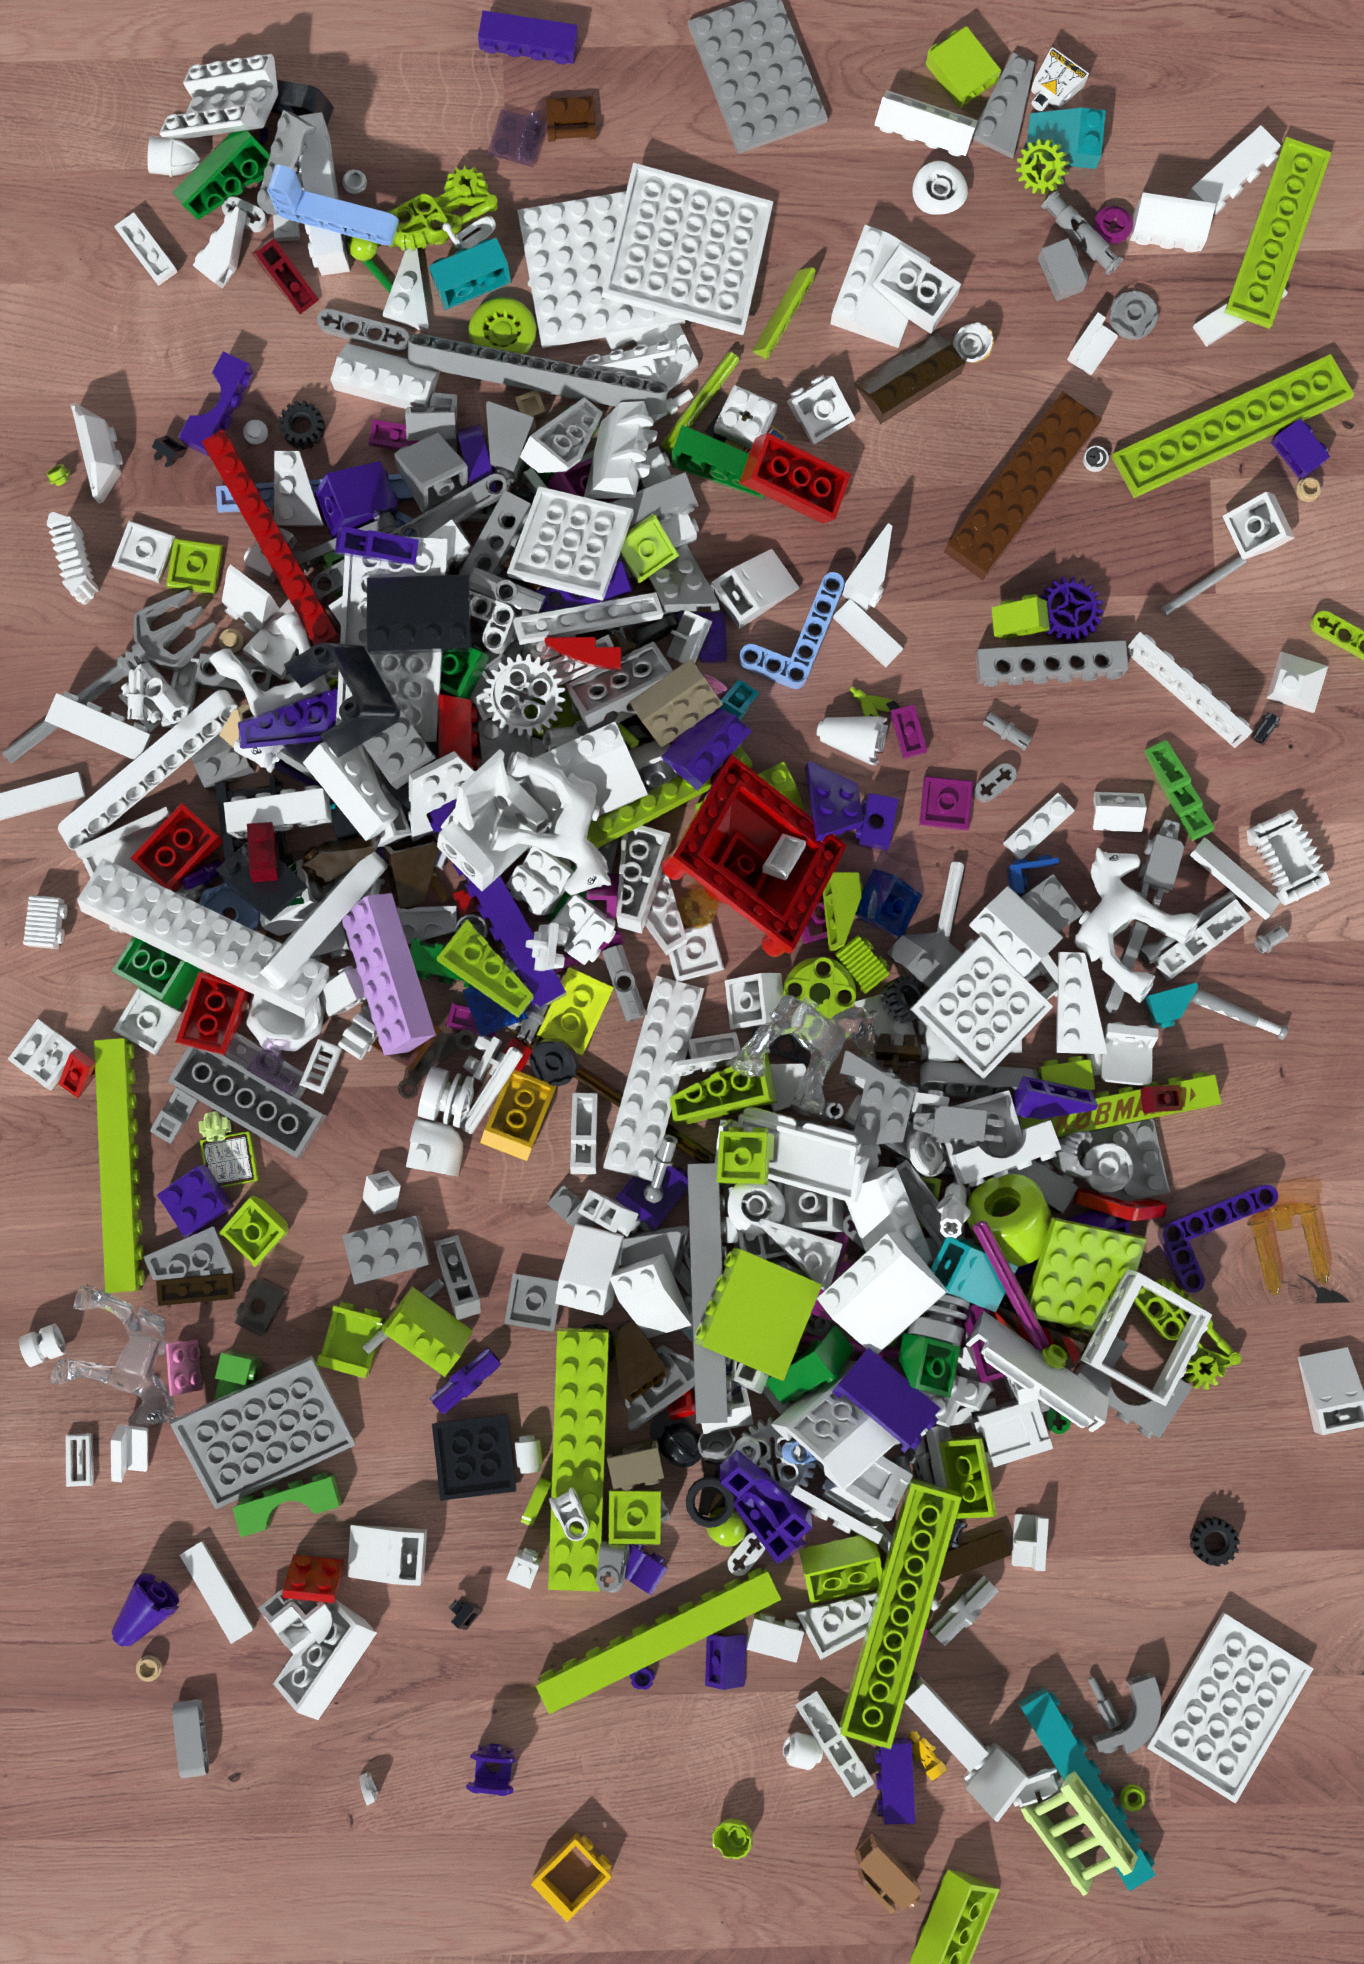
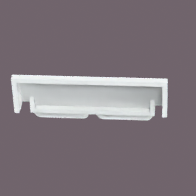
[715,1106,870,1203]
[966,1311,1109,1432]

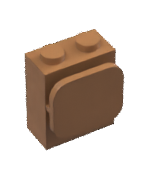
[855,1833,922,1914]

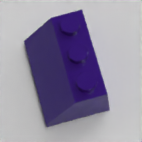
[661,708,752,791]

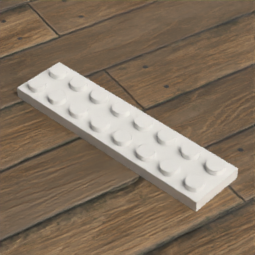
[603,976,704,1181]

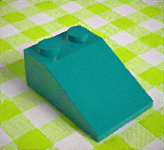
[1026,108,1106,169]

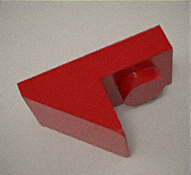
[58,1048,96,1098]

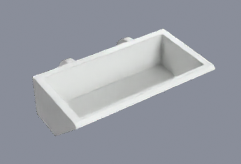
[584,401,657,499]

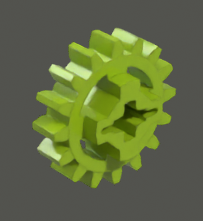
[1016,139,1070,194]

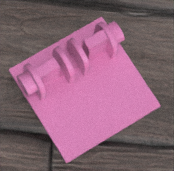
[166,1339,202,1396]

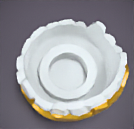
[953,322,994,363]

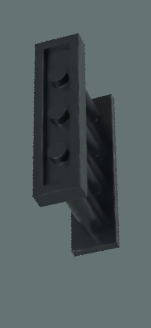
[215,775,294,867]

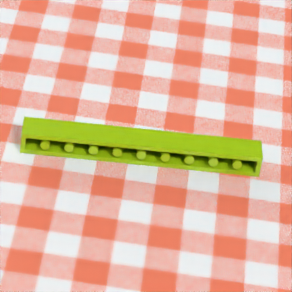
[94,1038,145,1293]
[536,1567,781,1714]

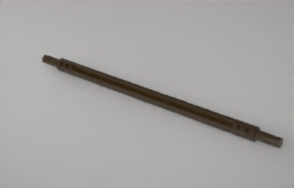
[497,1015,716,1164]

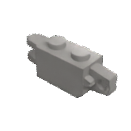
[1137,819,1185,909]
[913,1106,1005,1147]

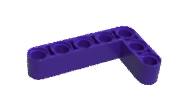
[1157,1185,1278,1293]

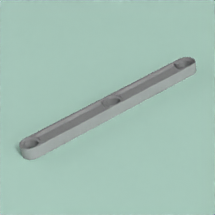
[313,474,509,597]

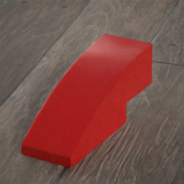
[545,637,622,670]

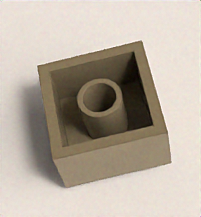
[607,1438,664,1491]

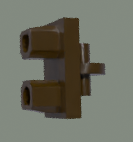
[873,1033,922,1075]

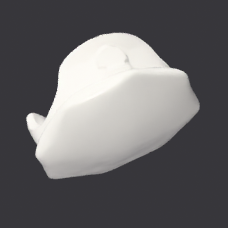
[246,994,325,1051]

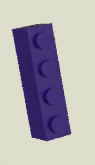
[478,10,578,64]

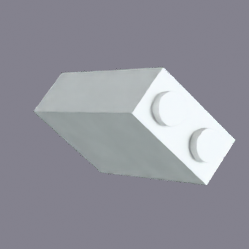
[905,1674,989,1772]

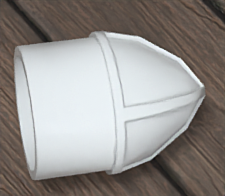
[148,136,201,177]

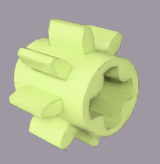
[198,1111,231,1142]

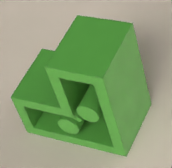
[214,1350,262,1400]

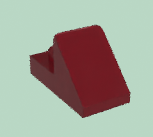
[1140,1085,1183,1114]

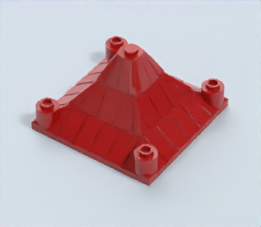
[662,754,847,957]

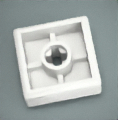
[714,385,777,449]

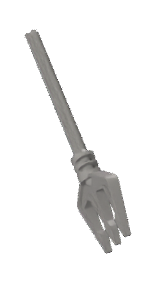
[3,590,217,764]

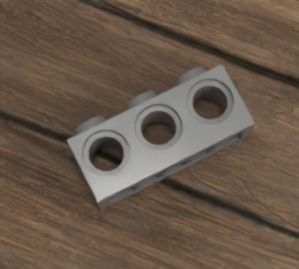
[194,651,276,696]

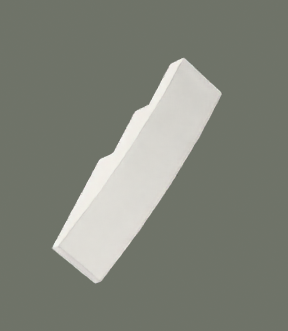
[1153,899,1251,981]
[795,1691,875,1798]

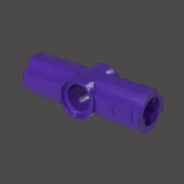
[429,1348,502,1415]

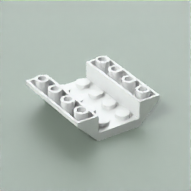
[159,54,278,139]
[771,1360,898,1491]

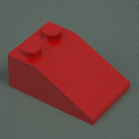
[175,972,251,1055]

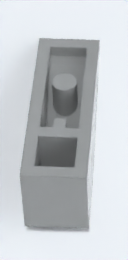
[434,1235,481,1320]

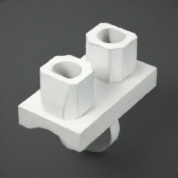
[526,922,567,971]
[463,1035,506,1082]

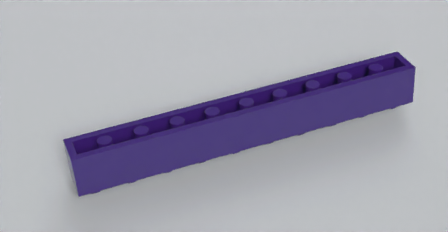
[429,799,567,1009]

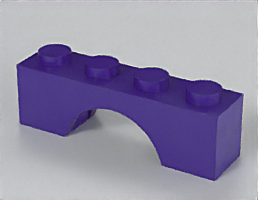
[179,351,254,457]
[719,1450,813,1544]

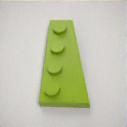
[437,919,534,1018]

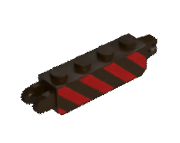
[970,1296,1089,1369]

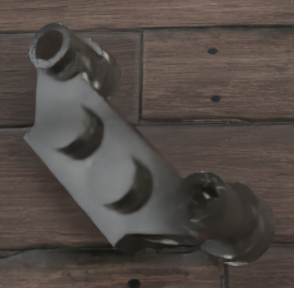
[398,1030,477,1099]

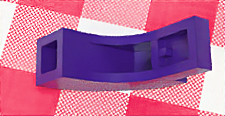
[457,424,499,504]

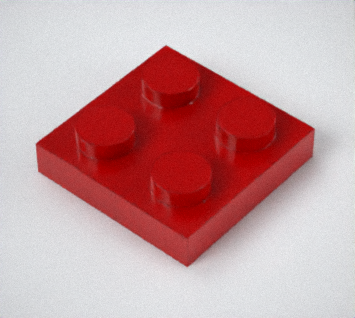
[283,1554,344,1603]

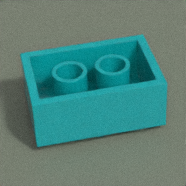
[429,238,511,311]

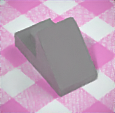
[547,1185,597,1228]

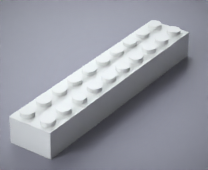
[77,858,329,1019]

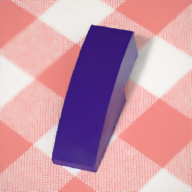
[335,526,419,565]

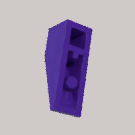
[1012,1076,1098,1120]
[734,1495,806,1564]

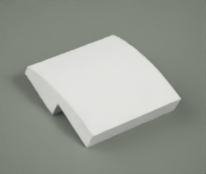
[8,1019,81,1091]

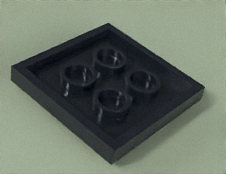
[432,1414,517,1501]

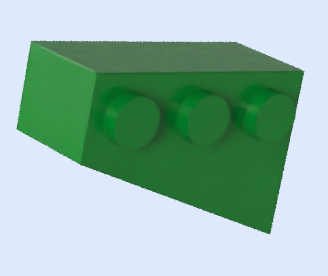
[410,938,478,990]
[766,1325,854,1405]

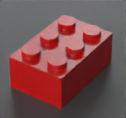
[130,803,223,893]

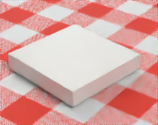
[112,521,176,583]
[668,922,724,982]
[113,987,183,1056]

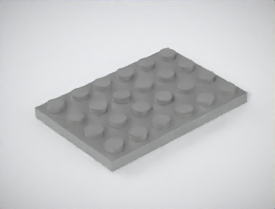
[688,0,828,154]
[170,1356,356,1510]

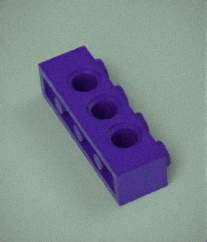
[532,561,633,613]

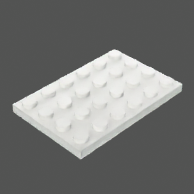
[1145,1612,1313,1804]

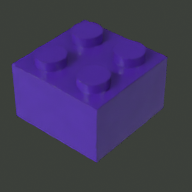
[157,1165,234,1237]

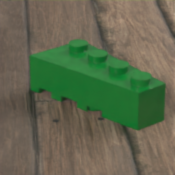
[173,130,270,220]
[672,425,765,499]

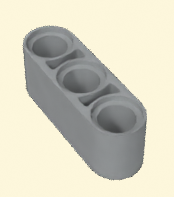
[172,1699,209,1778]

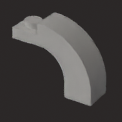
[1092,1672,1161,1754]

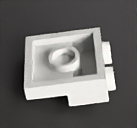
[787,374,855,444]
[506,846,574,916]
[551,894,616,965]

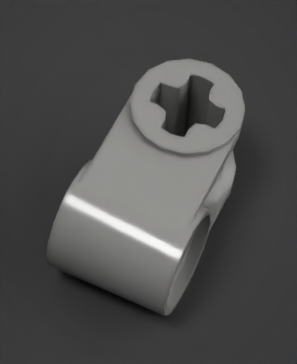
[596,1540,629,1593]

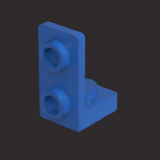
[1007,855,1060,896]

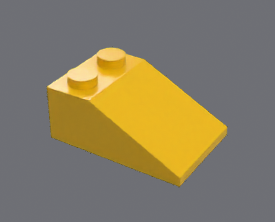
[480,1070,556,1161]

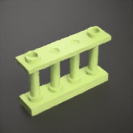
[1021,1771,1138,1896]

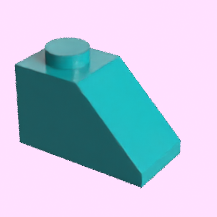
[719,679,760,721]
[1144,982,1198,1029]

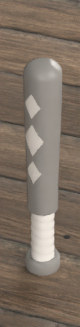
[1192,989,1289,1040]

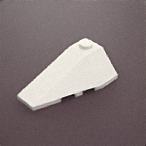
[520,397,603,473]

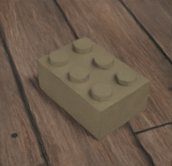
[629,659,723,748]

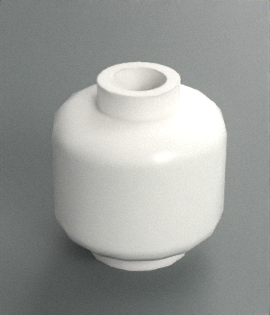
[783,1732,823,1770]

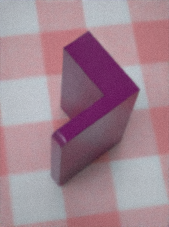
[587,873,619,919]

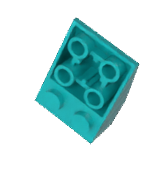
[930,1236,1018,1312]

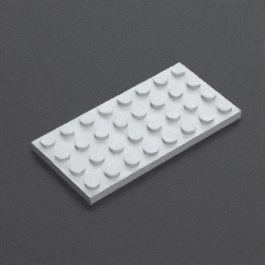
[336,536,448,743]

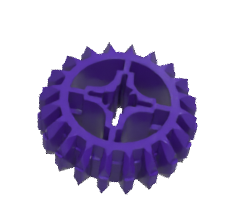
[1039,577,1104,643]

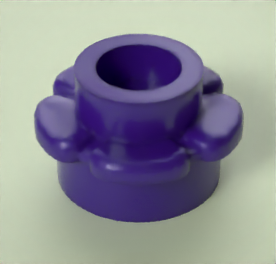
[630,1666,655,1690]

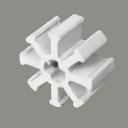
[338,1005,378,1060]

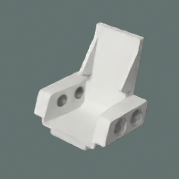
[437,749,548,891]

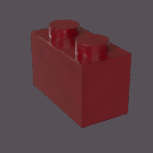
[247,822,278,883]

